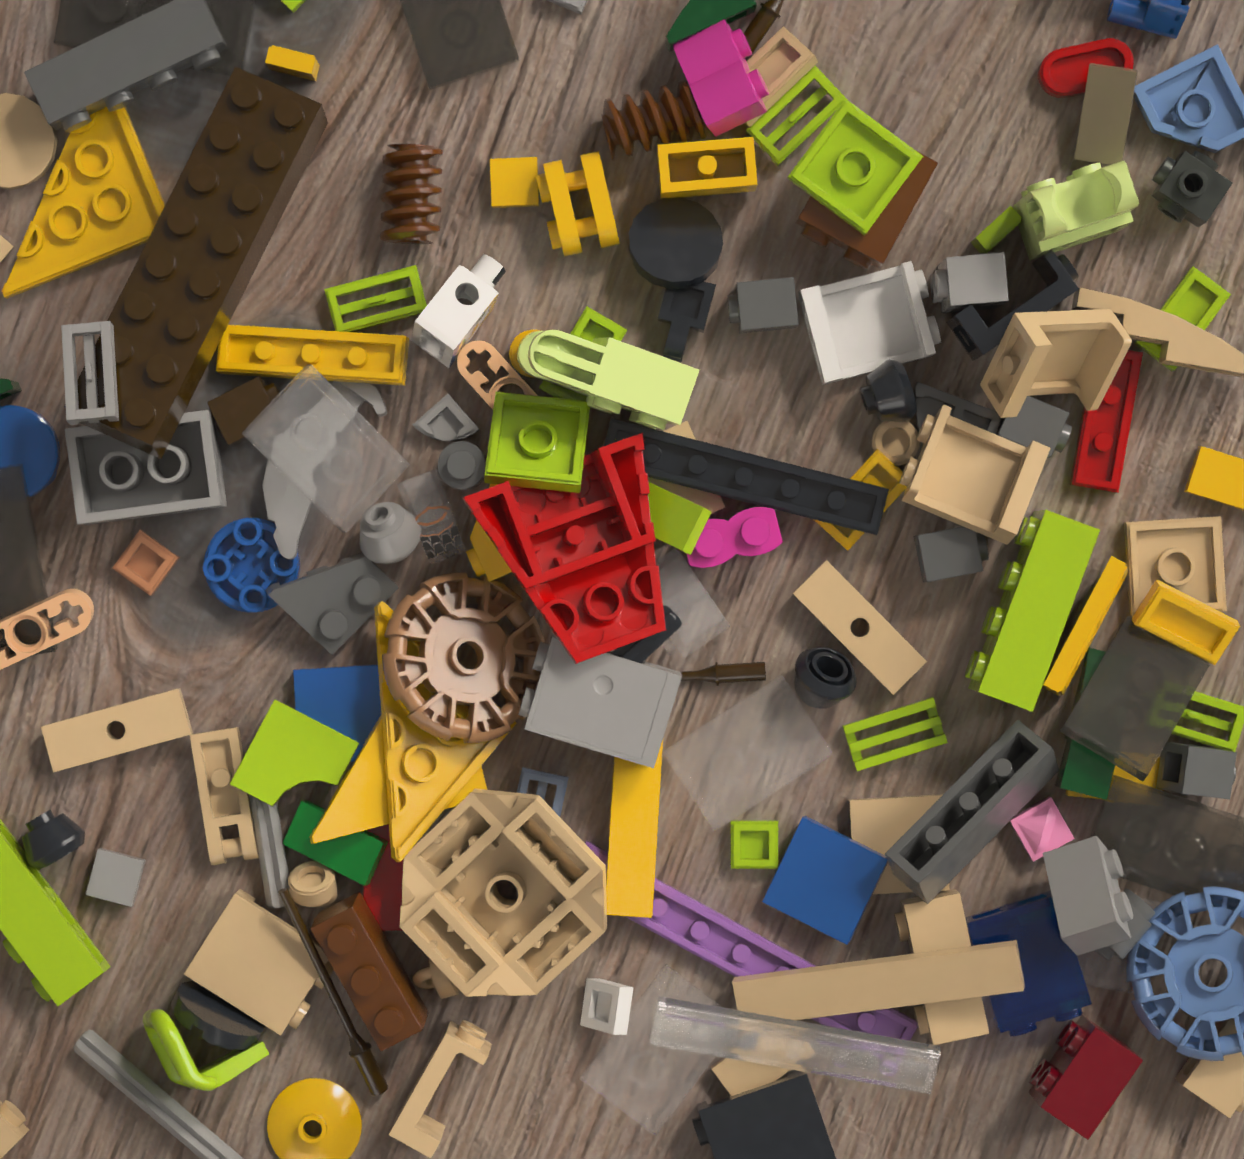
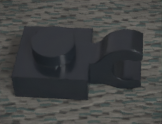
[658,281,716,362]

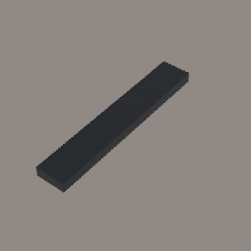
[604,418,889,535]

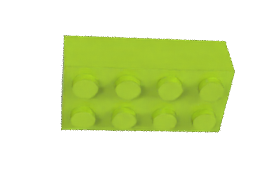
[965,510,1100,712]

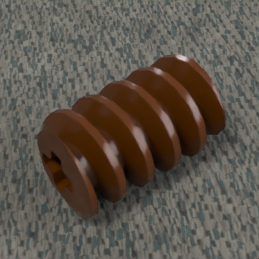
[601,81,705,160]
[380,144,443,244]

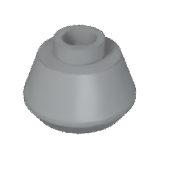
[359,502,422,564]

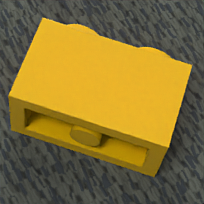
[657,137,758,198]

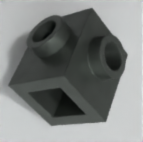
[1151,151,1233,227]

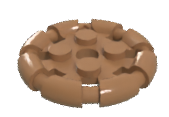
[382,572,545,743]

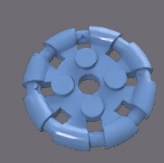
[1126,886,1244,1061]

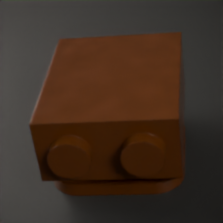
[796,151,938,270]

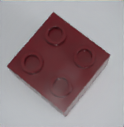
[1029,1015,1143,1140]

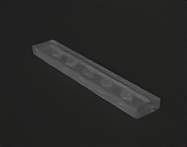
[649,996,941,1094]

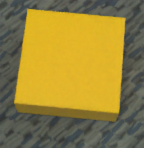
[265,45,320,81]
[490,157,539,208]

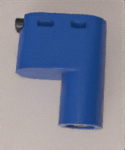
[1107,0,1191,39]

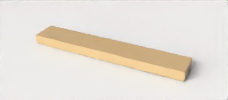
[732,940,1025,1027]

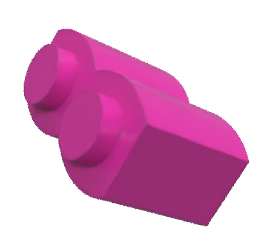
[673,20,769,137]
[685,507,783,568]

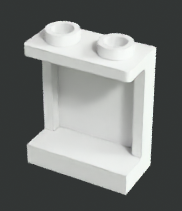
[798,261,941,385]

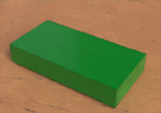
[282,800,388,886]

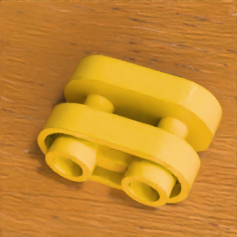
[536,151,620,257]

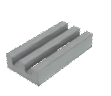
[61,321,119,425]

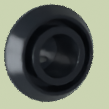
[860,359,917,422]
[794,647,857,709]
[22,810,85,870]

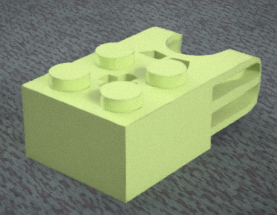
[1013,161,1139,261]
[517,330,699,430]

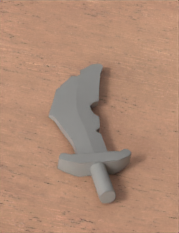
[262,333,387,560]

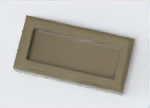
[1074,63,1138,165]

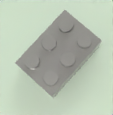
[64,410,227,525]

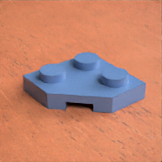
[1134,44,1244,153]

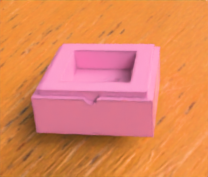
[1009,796,1075,862]

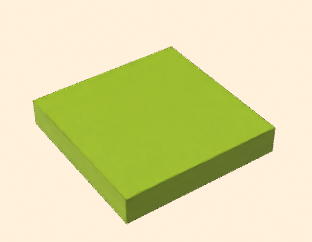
[787,99,923,236]
[484,392,590,493]

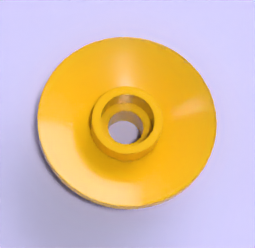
[267,1078,362,1159]

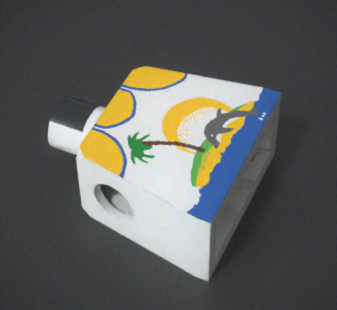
[411,254,506,368]

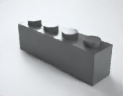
[24,0,228,132]
[885,720,1059,904]

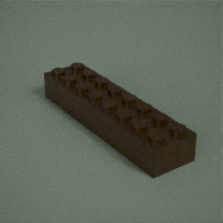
[64,66,328,459]

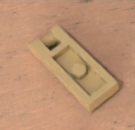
[190,727,259,866]

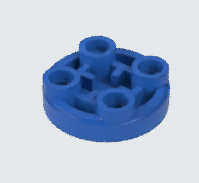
[0,405,60,501]
[203,518,300,613]

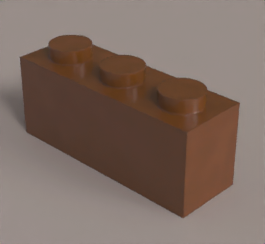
[310,891,429,1051]

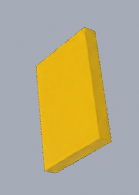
[1043,556,1128,696]

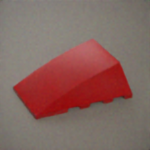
[462,432,666,664]

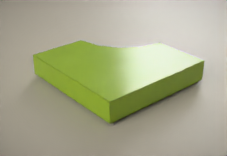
[230,699,360,807]

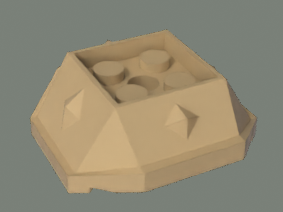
[400,788,607,997]

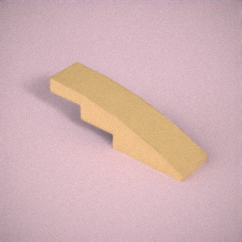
[1071,287,1244,378]

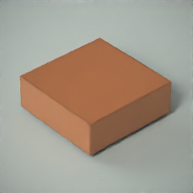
[112,530,180,596]

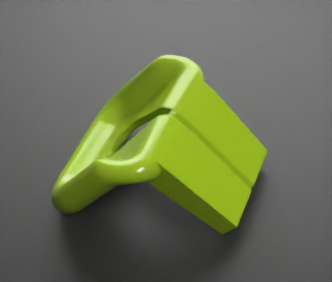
[143,1009,269,1091]

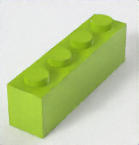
[0,819,111,1006]

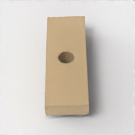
[792,560,927,695]
[41,688,193,772]

